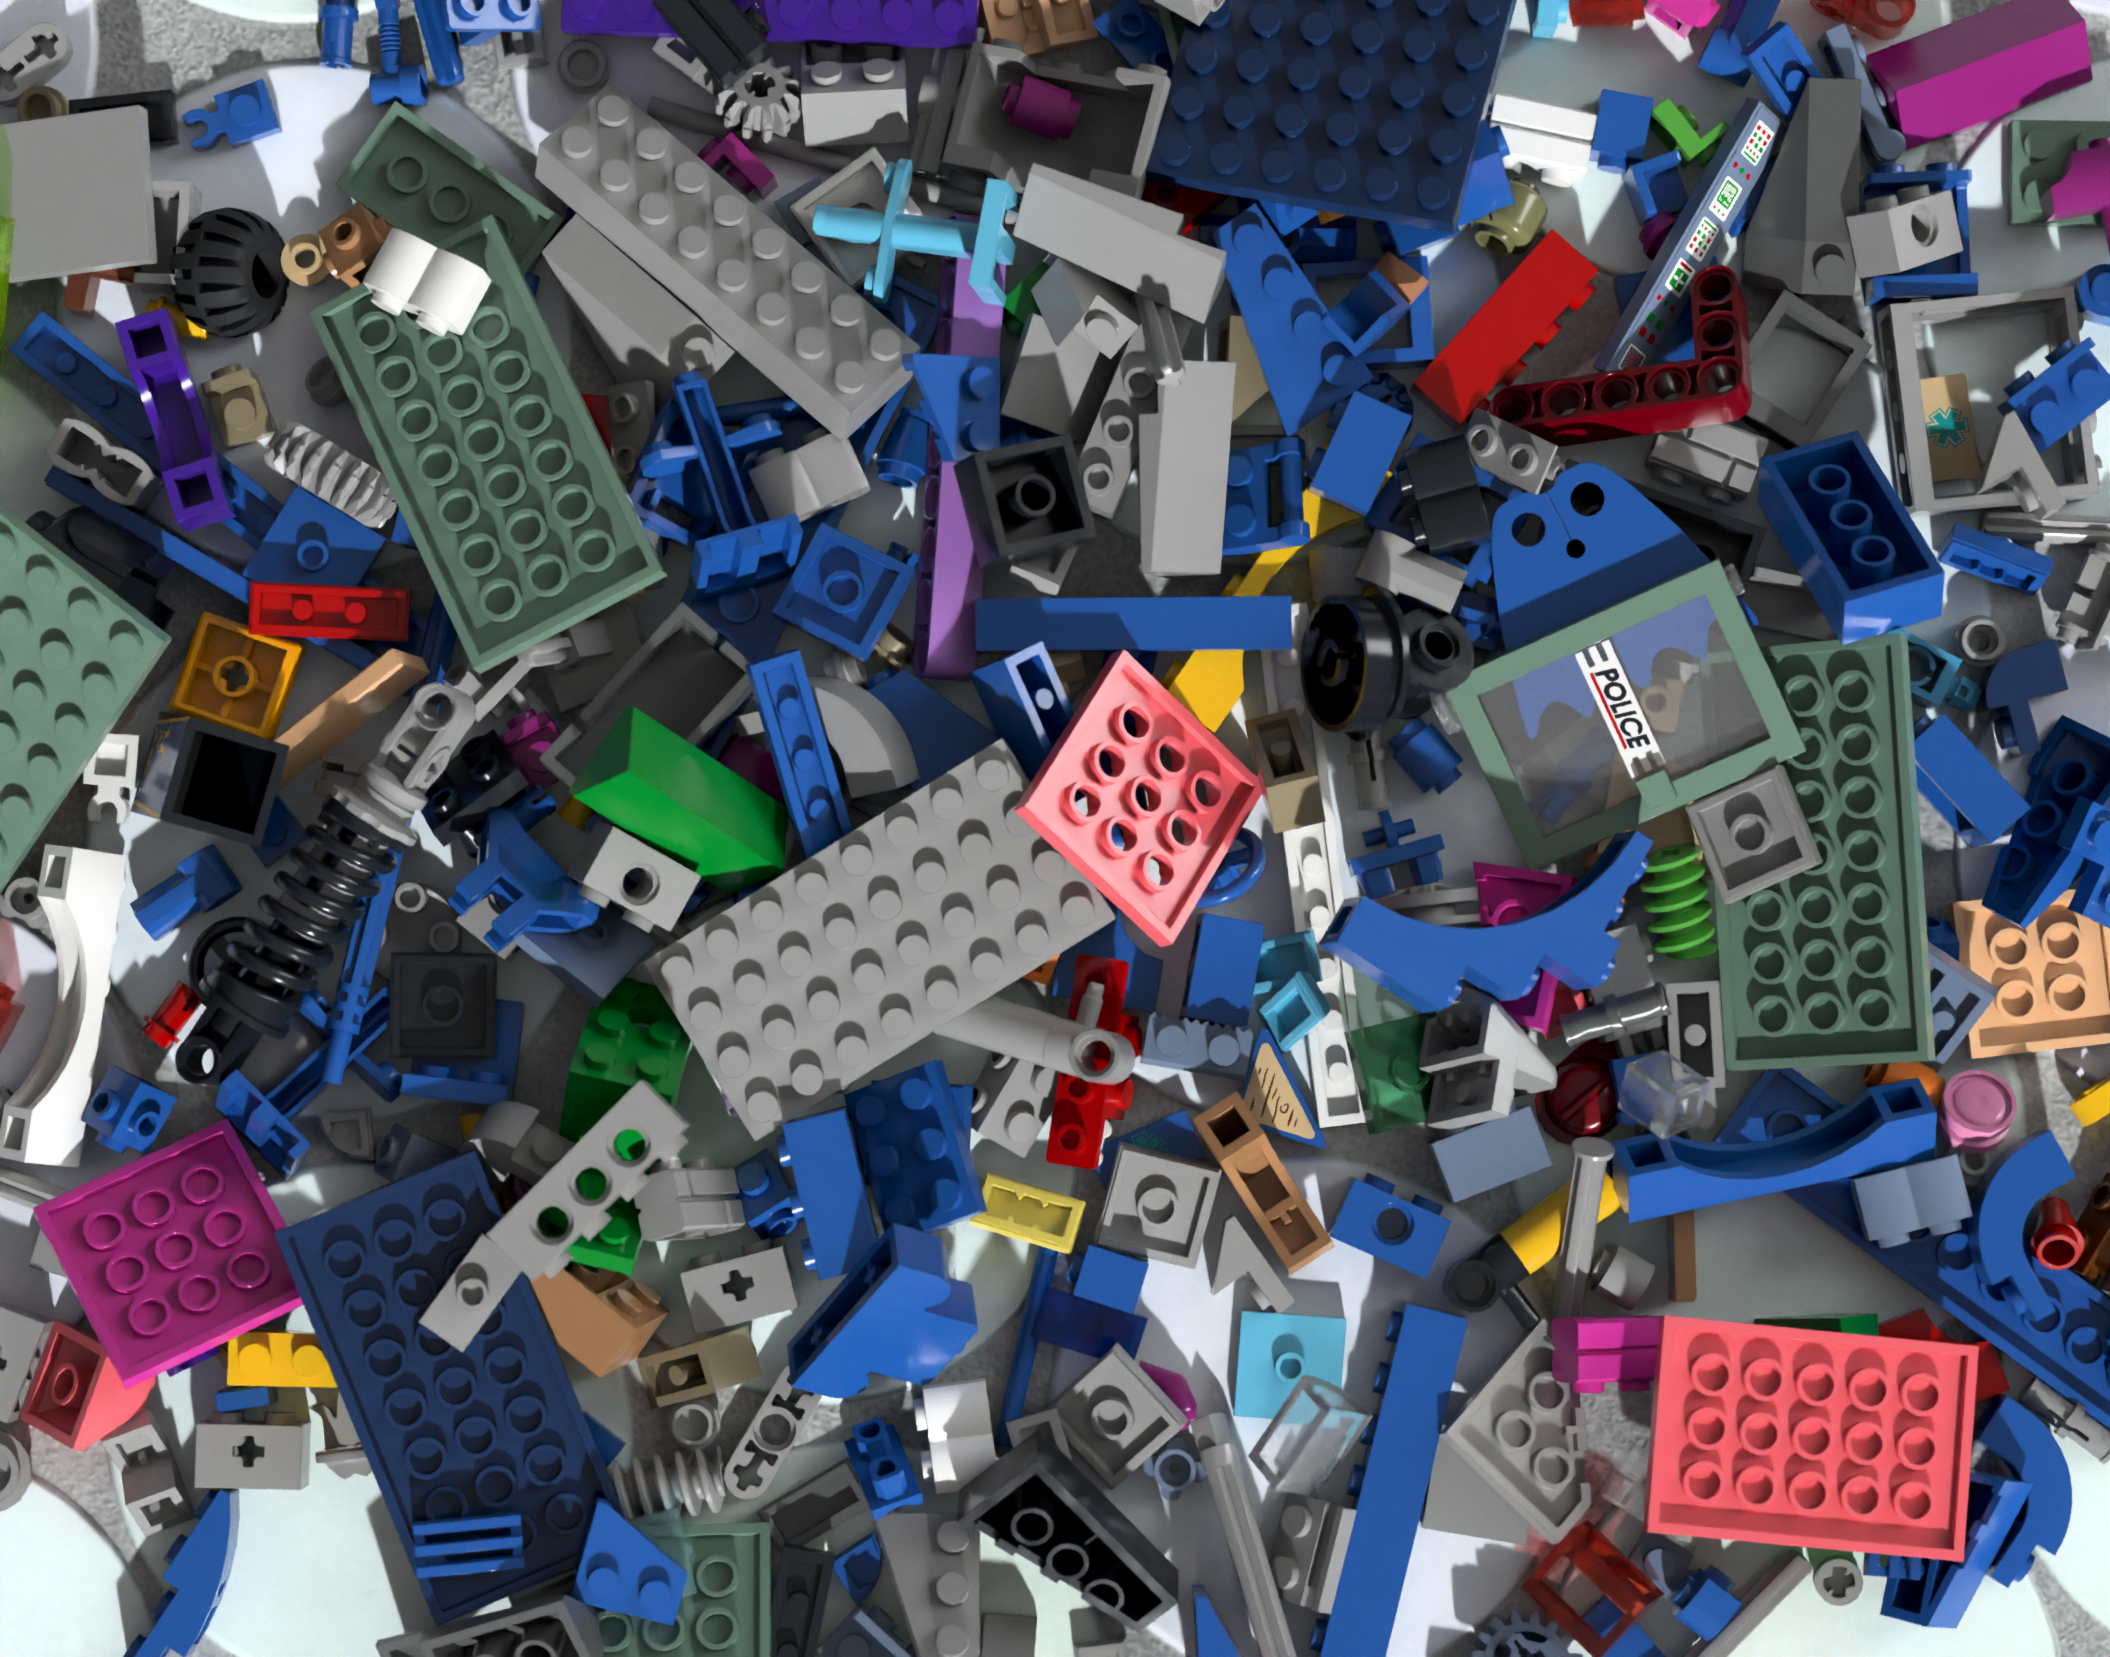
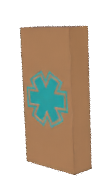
[1666,1210,1697,1302]

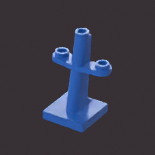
[639,371,803,600]
[214,984,402,1181]

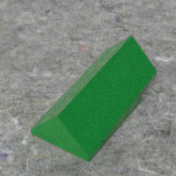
[568,703,788,894]

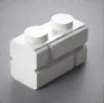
[1487,91,1598,187]

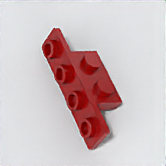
[1046,954,1142,1170]

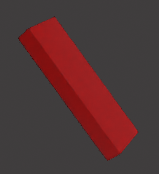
[248,581,412,643]

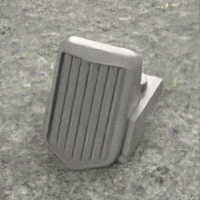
[1418,986,1558,1131]

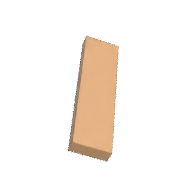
[273,648,430,791]

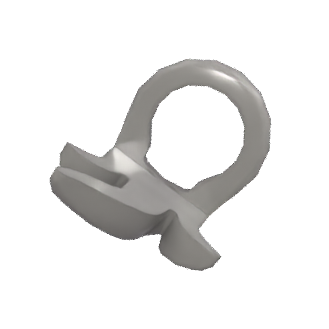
[308,1392,372,1479]

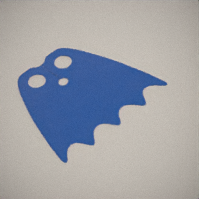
[1491,462,1759,739]

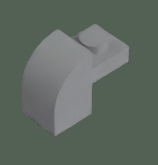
[458,1101,576,1193]

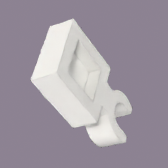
[83,733,143,824]

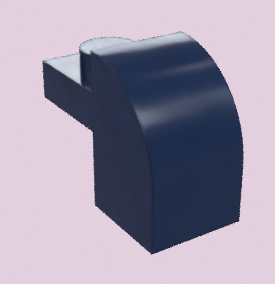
[1976,639,2069,759]

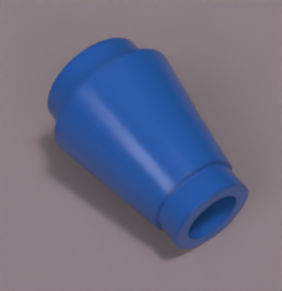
[876,407,929,489]

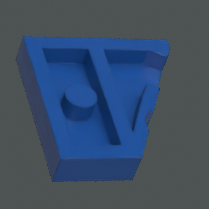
[902,353,1000,463]

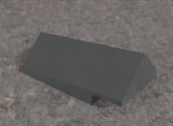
[375,1594,604,1657]

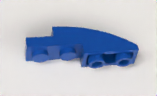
[123,1488,240,1657]

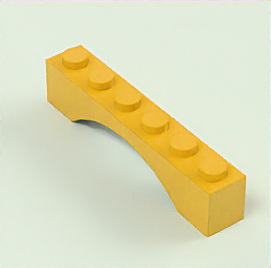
[1160,444,1392,735]

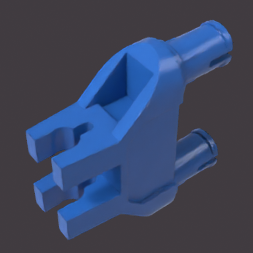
[447,785,629,953]

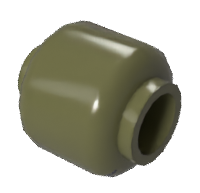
[1470,178,1547,257]

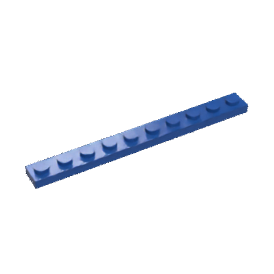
[9,310,428,657]

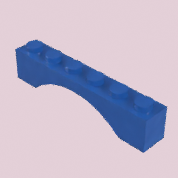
[1612,1077,1937,1223]

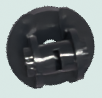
[1300,584,1474,742]

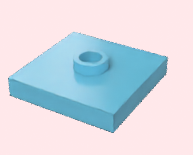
[1233,1310,1346,1424]

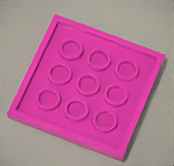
[33,1118,303,1390]

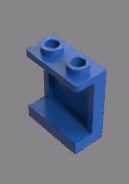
[1859,162,1979,306]

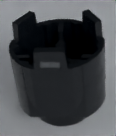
[25,506,178,631]

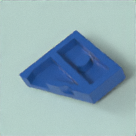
[569,1497,688,1626]

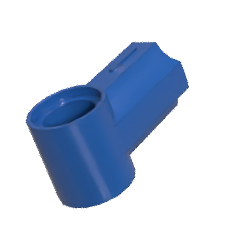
[1697,0,1781,88]
[130,844,243,941]

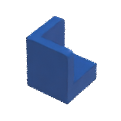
[1622,150,1688,227]
[1321,268,1412,357]

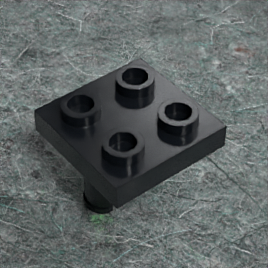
[420,728,529,859]

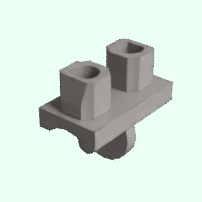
[442,655,534,722]

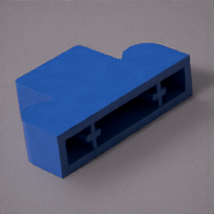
[787,1223,978,1399]

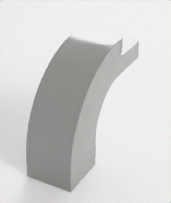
[735,676,920,799]

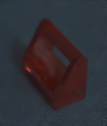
[1521,1519,1664,1657]

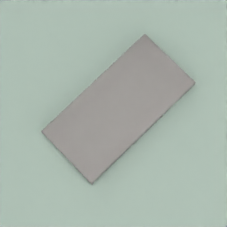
[0,105,157,284]

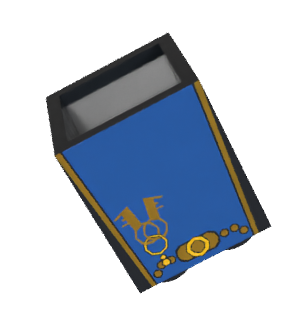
[131,711,290,848]

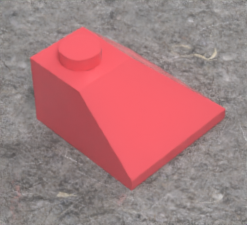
[19,1319,156,1451]

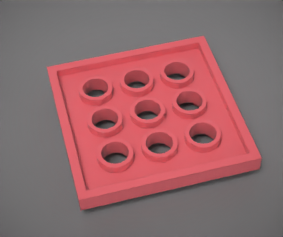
[1014,649,1262,947]

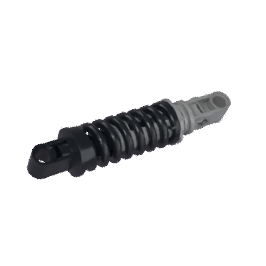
[175,683,476,1086]

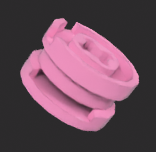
[1936,1070,2017,1154]

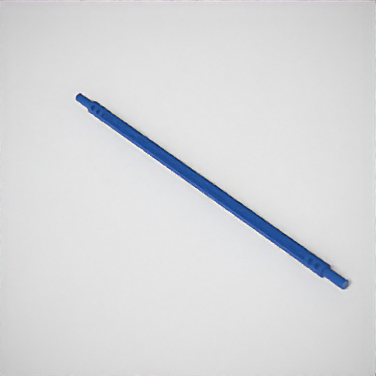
[320,273,540,1085]

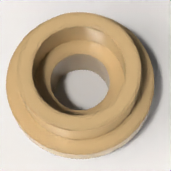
[281,234,330,287]

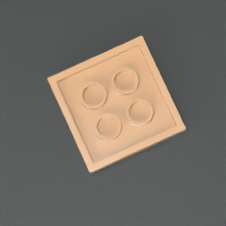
[1948,888,2110,1059]

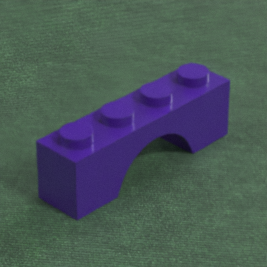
[115,307,237,532]

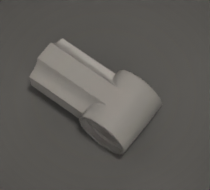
[1354,529,1468,615]

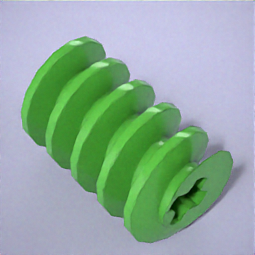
[1640,843,1718,960]

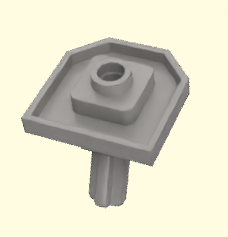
[516,599,645,713]

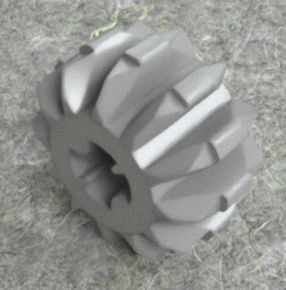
[715,55,802,145]

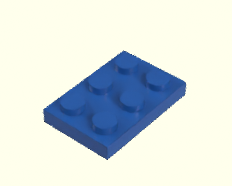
[844,1060,987,1233]

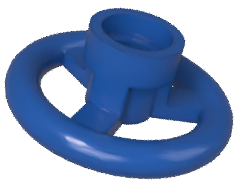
[1181,827,1266,907]

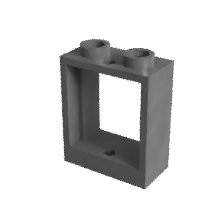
[1716,289,1873,450]

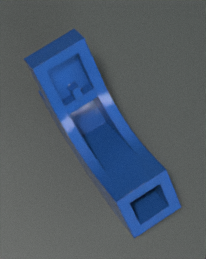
[1968,1129,2077,1322]
[1972,1394,2072,1588]

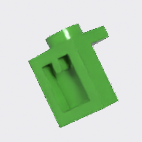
[1649,97,1730,169]

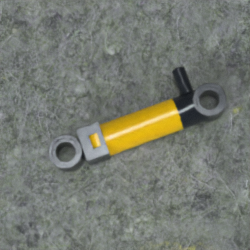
[1444,1119,1691,1330]

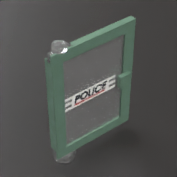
[1429,557,1807,870]

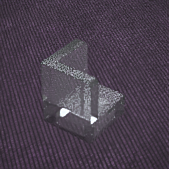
[1618,1050,1710,1139]

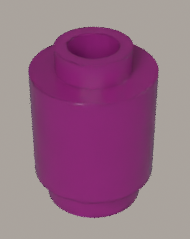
[1000,74,1082,141]

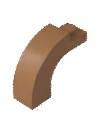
[1192,1091,1335,1275]

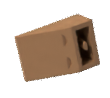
[528,1261,670,1378]

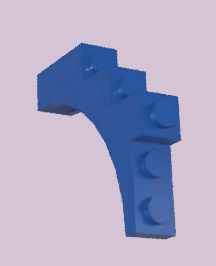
[1319,830,1654,1013]

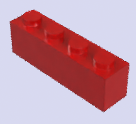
[1409,229,1599,432]

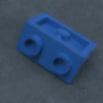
[1996,337,2110,455]

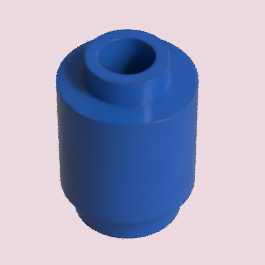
[1388,716,1464,795]

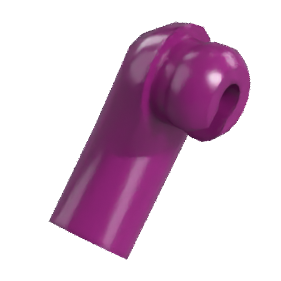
[1139,1360,1197,1431]

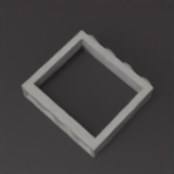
[1876,286,2103,518]

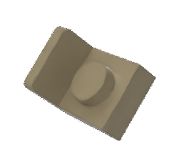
[201,364,277,450]

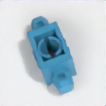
[1880,628,1982,711]

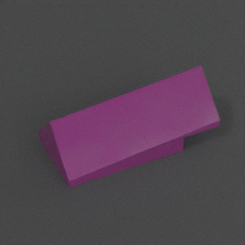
[1866,0,2093,152]

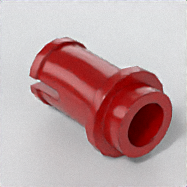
[141,980,202,1049]

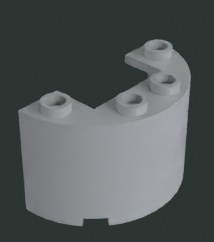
[942,38,1171,200]

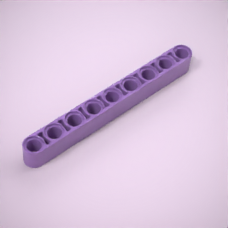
[913,213,1008,682]

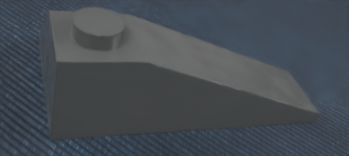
[1741,77,1862,296]

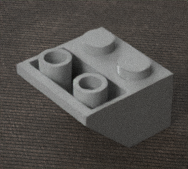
[801,43,909,147]

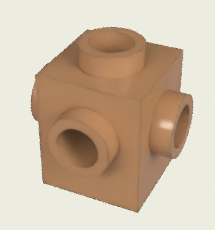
[318,203,394,288]

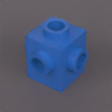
[81,1064,178,1154]

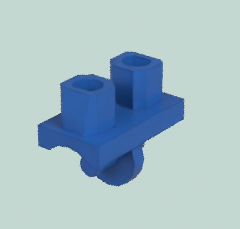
[1347,810,1445,900]
[844,1417,924,1521]

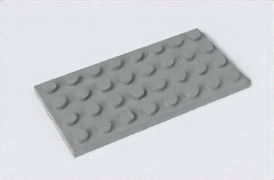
[642,737,1116,1142]

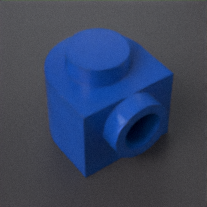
[2072,264,2110,326]
[1670,1564,1742,1641]

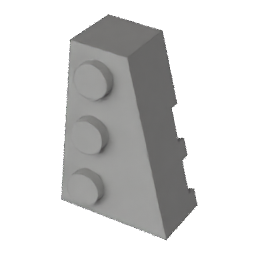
[875,1513,981,1657]

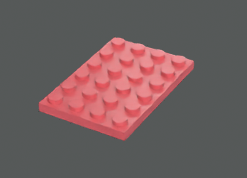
[1643,1315,1979,1562]

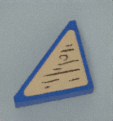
[1239,1027,1326,1149]

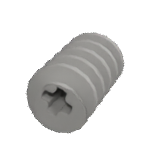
[613,1445,726,1525]

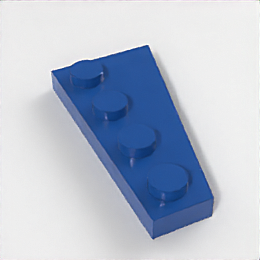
[1210,203,1374,437]

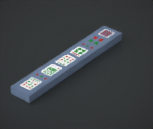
[1592,97,1787,373]

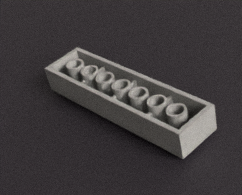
[535,82,921,442]

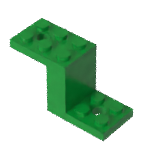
[541,977,693,1275]

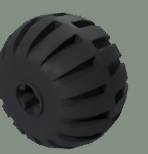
[169,207,290,338]

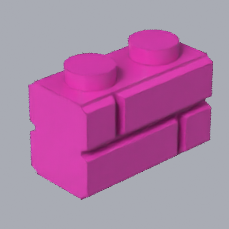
[1551,1315,1660,1393]

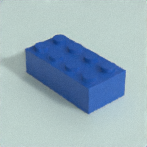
[1758,430,1945,645]

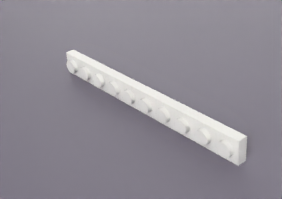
[1259,602,1372,1128]

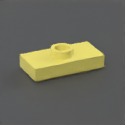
[970,1172,1087,1255]

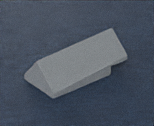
[1013,162,1227,324]
[1139,360,1236,582]

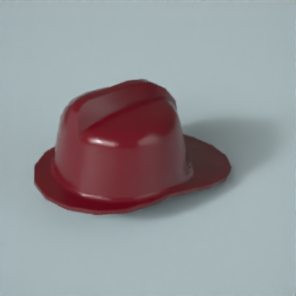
[1535,1038,1643,1145]

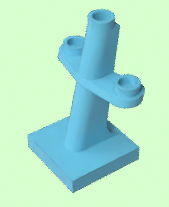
[813,158,1021,306]

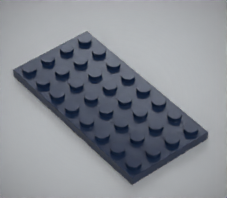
[274,1149,627,1626]

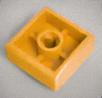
[169,612,305,741]

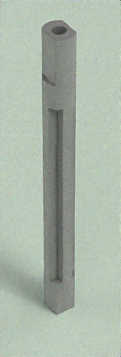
[1190,1412,1297,1657]

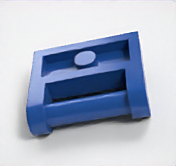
[1222,437,1311,557]

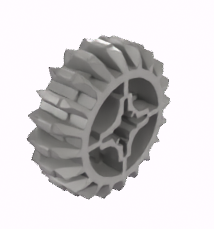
[263,421,398,530]

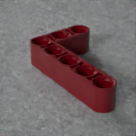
[1488,265,1752,447]

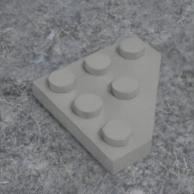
[1439,1318,1592,1544]

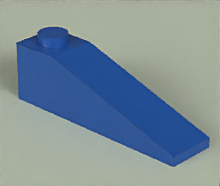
[1981,715,2110,929]

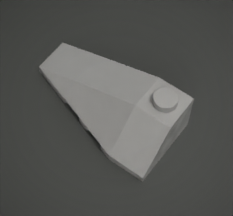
[541,213,735,415]

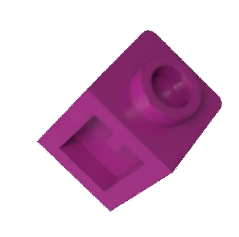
[697,132,778,200]
[500,708,561,789]

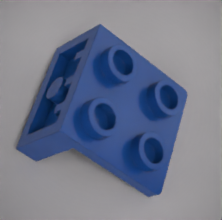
[400,999,525,1105]

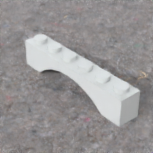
[0,844,127,1168]

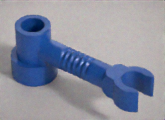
[369,0,429,108]

